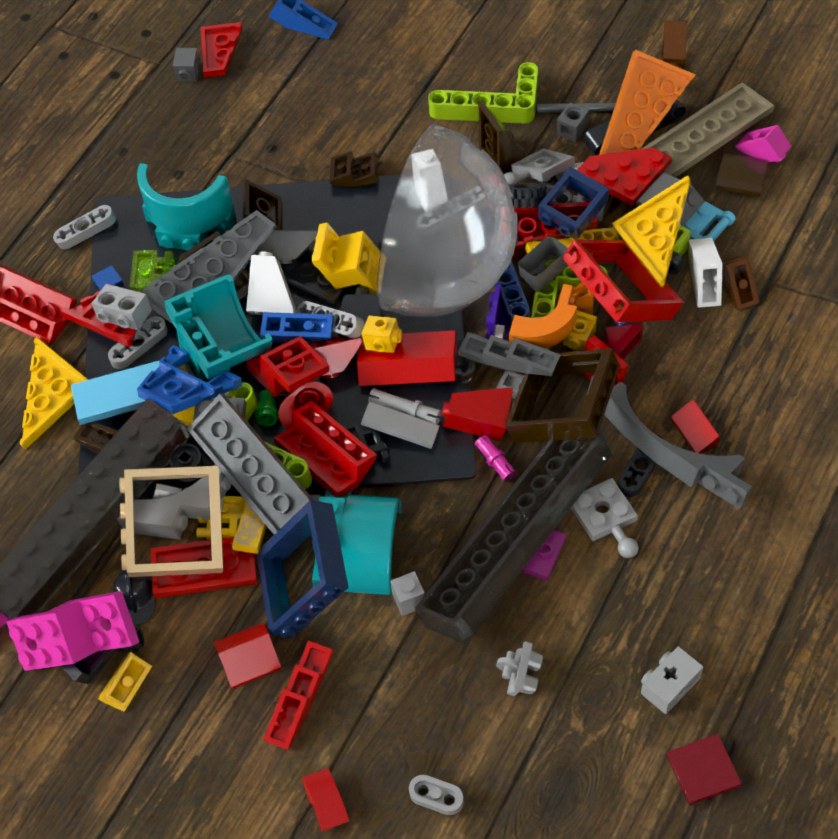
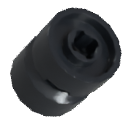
[169,443,205,488]

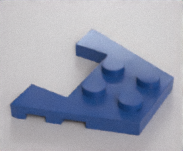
[137,345,242,414]

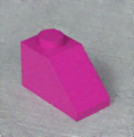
[735,125,791,163]

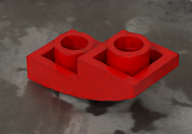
[301,768,349,831]

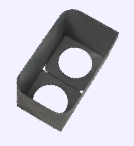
[518,237,568,292]

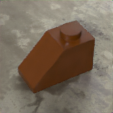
[722,256,760,310]

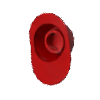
[278,381,333,429]

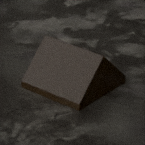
[243,179,282,230]

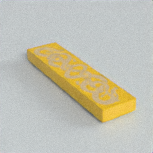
[232,501,267,554]

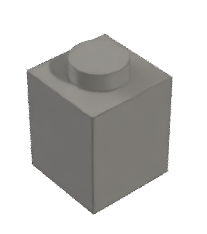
[390,571,426,616]

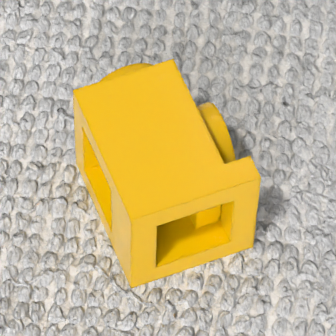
[563,310,597,351]

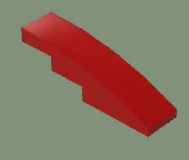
[263,641,334,750]

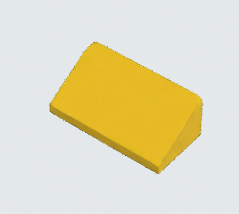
[98,652,152,712]

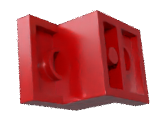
[246,336,329,398]

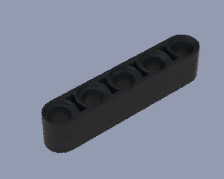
[583,99,686,155]

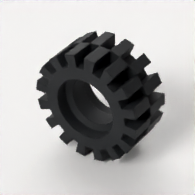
[505,182,547,208]

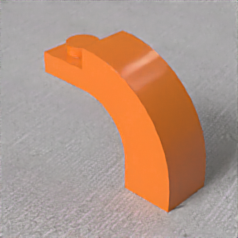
[509,284,577,349]

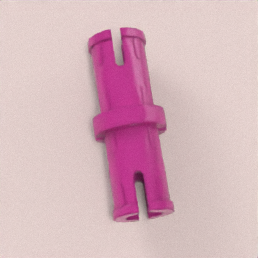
[475,435,517,482]

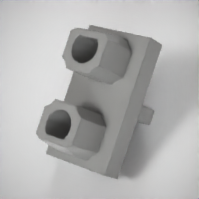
[496,641,543,696]

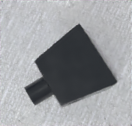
[336,286,381,339]

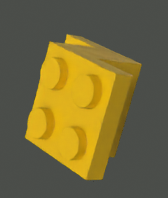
[312,223,386,296]

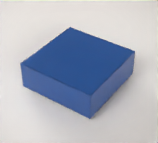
[92,265,124,290]

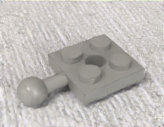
[501,148,575,188]
[568,478,639,558]

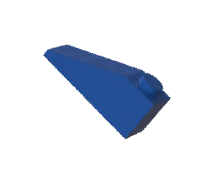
[268,0,338,39]
[260,312,334,344]

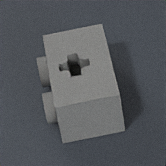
[641,647,703,714]

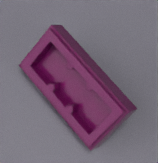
[524,526,567,581]

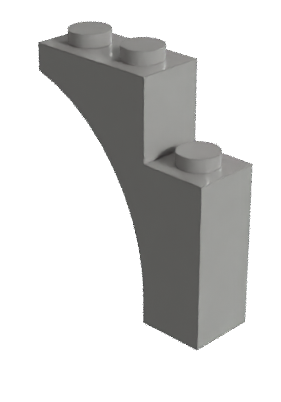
[117,464,231,540]

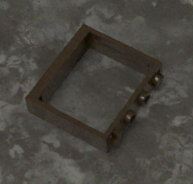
[505,348,620,443]

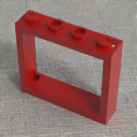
[562,240,685,323]

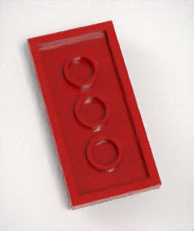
[151,537,258,599]

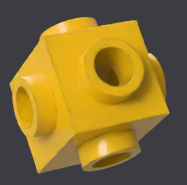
[361,316,402,353]

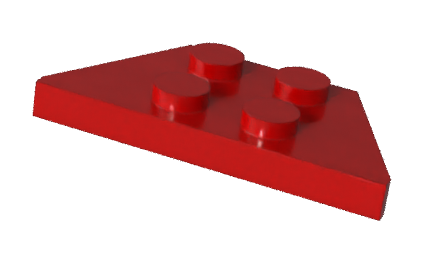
[60,290,137,348]

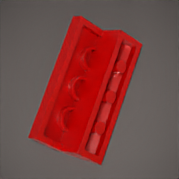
[0,265,77,344]
[357,330,458,386]
[274,401,377,498]

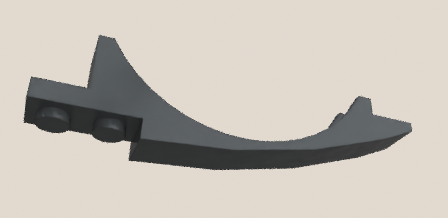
[587,375,752,509]

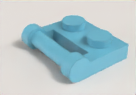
[683,202,736,242]

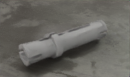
[368,388,442,425]

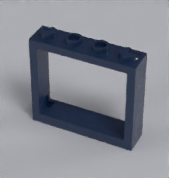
[257,500,349,639]

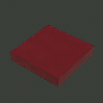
[666,734,742,806]

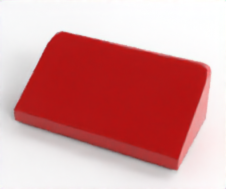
[671,400,719,454]

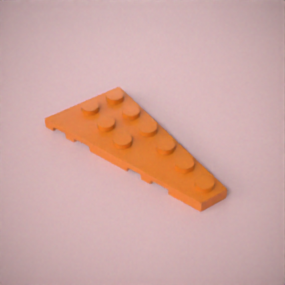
[599,50,696,155]

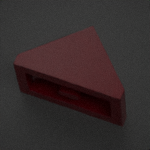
[605,324,644,360]

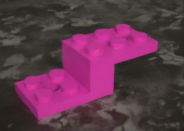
[6,591,139,671]

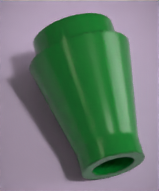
[255,390,279,426]

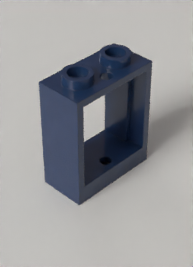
[538,166,609,240]

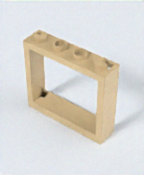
[120,466,223,577]

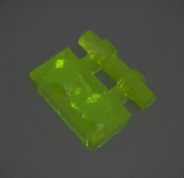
[129,250,175,292]

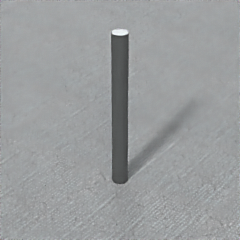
[537,103,616,113]

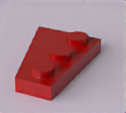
[201,22,243,78]

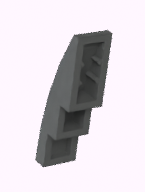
[458,332,561,376]

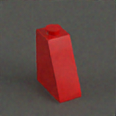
[441,387,513,441]

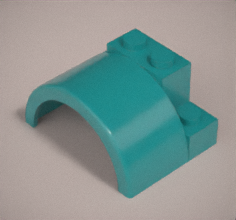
[137,163,237,251]
[164,274,272,380]
[312,490,402,595]

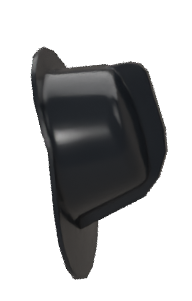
[113,570,156,626]

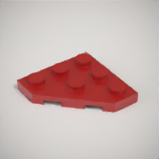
[577,147,672,206]

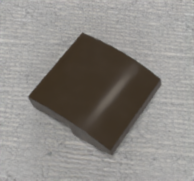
[329,151,378,187]
[715,153,768,197]

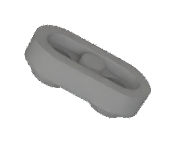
[409,775,464,815]

